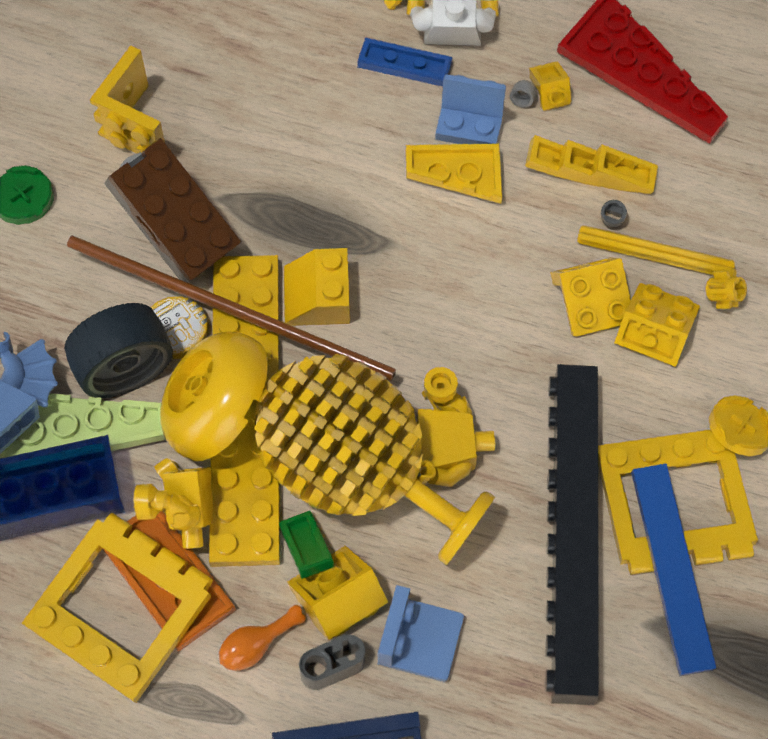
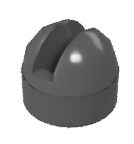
[601,200,627,227]

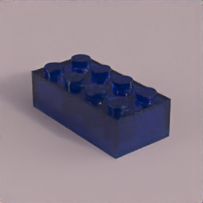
[0,435,126,541]

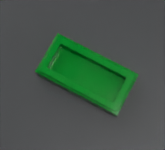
[279,510,335,579]

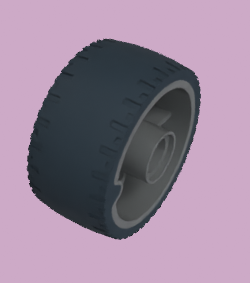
[64,303,173,398]

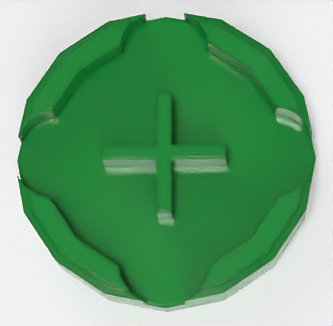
[0,165,54,225]

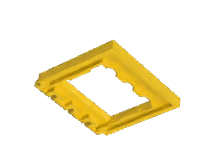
[598,430,758,575]
[21,513,213,703]

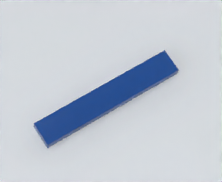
[631,463,716,677]

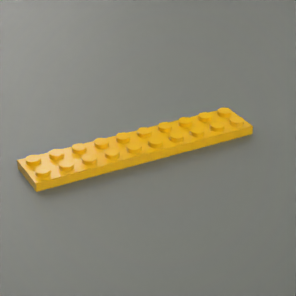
[209,255,280,567]

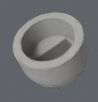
[510,80,536,107]

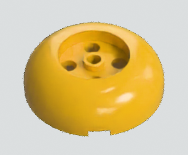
[160,332,268,461]

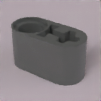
[299,634,365,690]

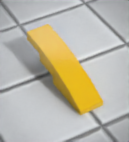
[525,135,658,194]

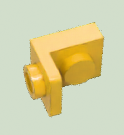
[529,61,571,111]

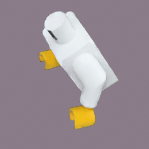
[406,0,499,46]

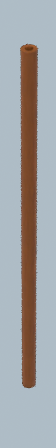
[67,235,396,381]

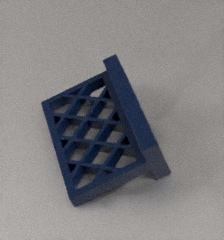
[272,712,421,739]

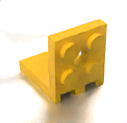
[89,45,165,154]

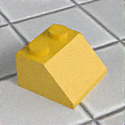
[284,248,350,326]
[287,546,388,640]

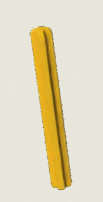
[577,225,735,275]

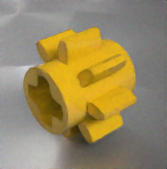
[706,269,747,309]

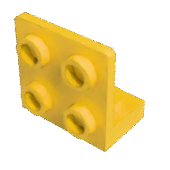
[550,257,631,337]
[614,283,700,367]

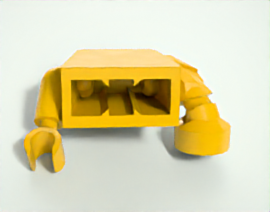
[417,367,495,487]
[134,458,213,549]

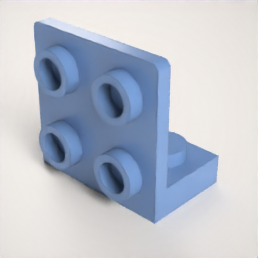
[435,74,506,144]
[378,585,464,682]

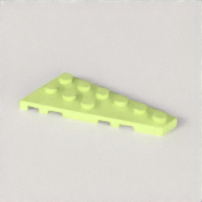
[0,393,166,475]

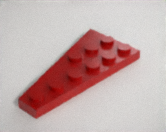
[557,0,728,144]

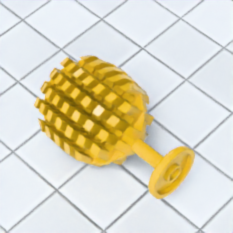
[254,354,496,566]

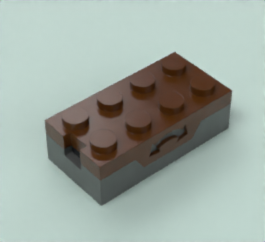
[104,138,241,283]

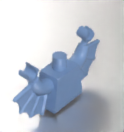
[0,332,58,454]

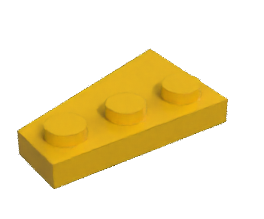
[405,144,502,204]

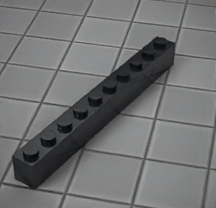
[545,364,599,706]

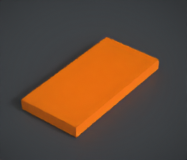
[102,511,236,652]

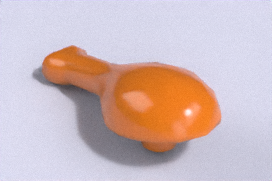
[219,605,306,671]

